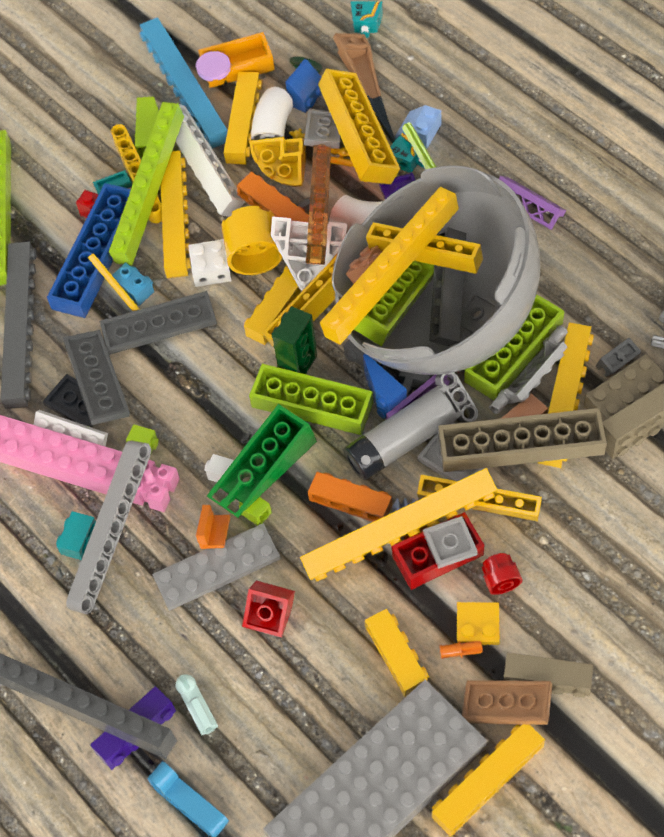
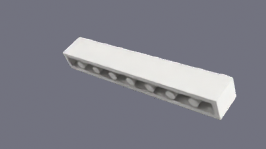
[176,105,245,216]

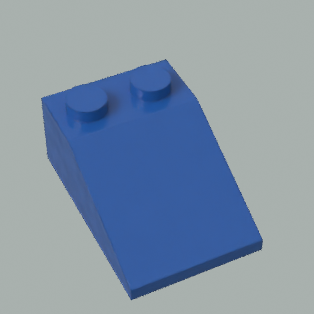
[363,354,407,419]

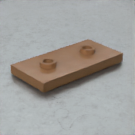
[462,680,552,725]

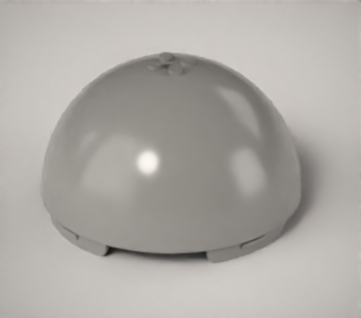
[332,166,540,375]

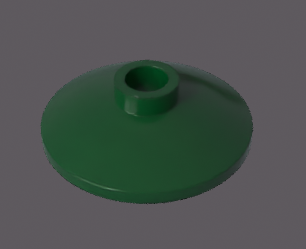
[289,56,323,73]

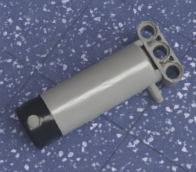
[343,372,478,481]

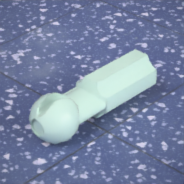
[175,674,218,735]

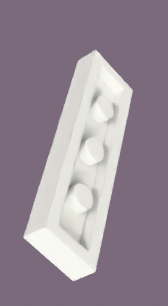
[34,410,108,447]

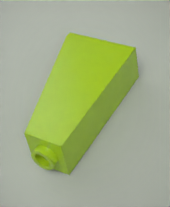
[135,96,159,157]

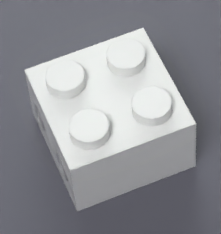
[188,239,232,287]

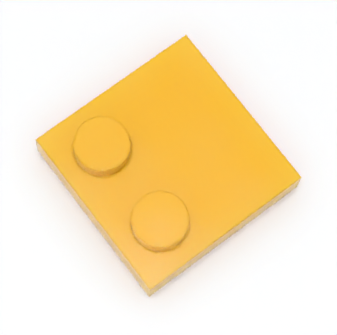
[457,602,500,645]

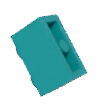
[56,511,96,560]

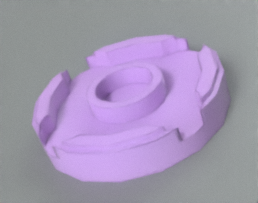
[196,51,231,81]

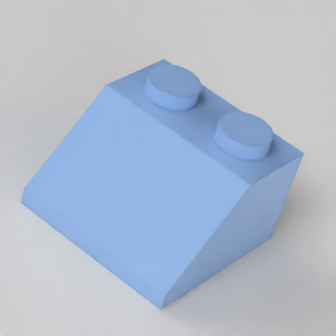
[395,105,441,149]

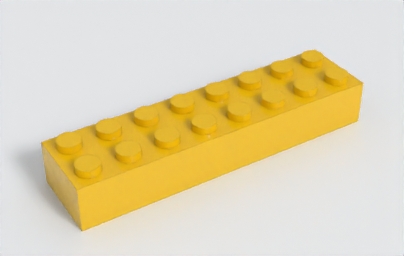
[318,69,400,184]

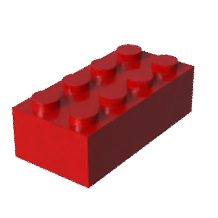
[392,512,485,590]

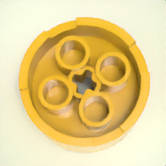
[221,206,282,275]

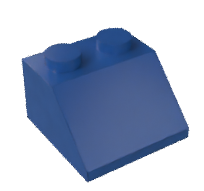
[285,59,322,113]

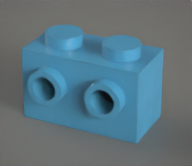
[112,263,154,306]

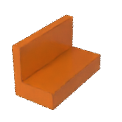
[196,505,230,549]

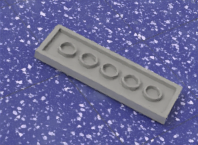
[152,523,281,611]

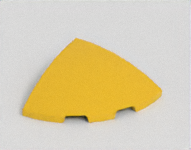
[249,137,306,187]

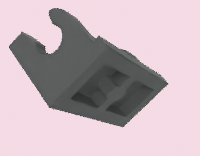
[596,338,642,377]

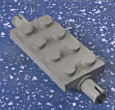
[489,325,568,414]

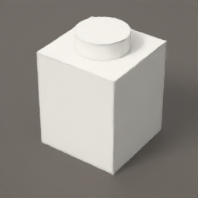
[205,454,234,482]

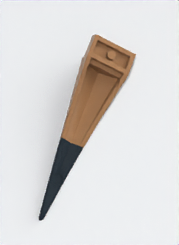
[333,33,396,143]

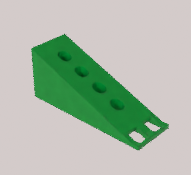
[207,404,317,518]

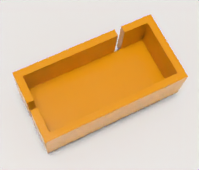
[198,32,275,88]

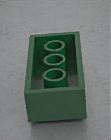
[272,306,317,374]

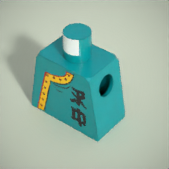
[351,1,383,38]
[390,131,425,173]

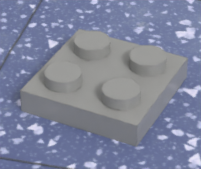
[423,516,478,569]

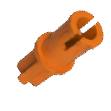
[440,641,483,659]

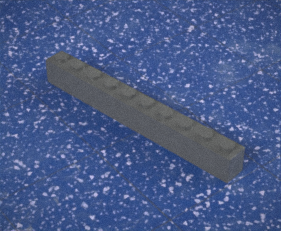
[1,242,37,409]
[0,653,177,759]

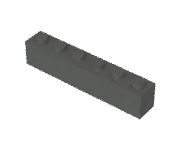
[429,227,467,346]

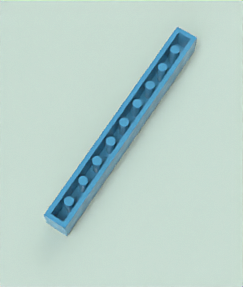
[139,17,228,149]

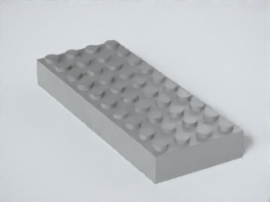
[263,680,487,837]

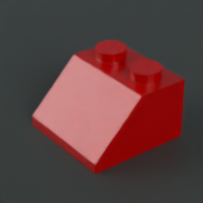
[242,580,295,637]

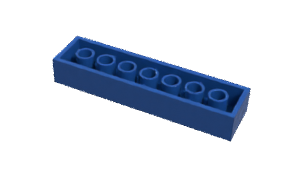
[47,183,131,318]

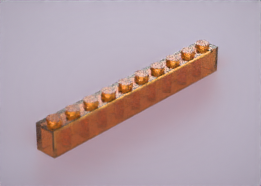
[306,145,331,265]

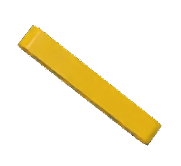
[111,124,162,223]

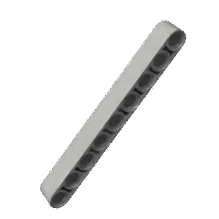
[66,440,151,614]

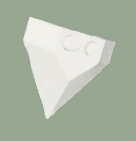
[271,217,347,292]

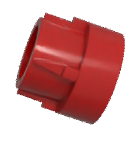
[482,553,523,595]

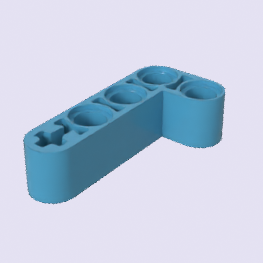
[147,761,229,837]

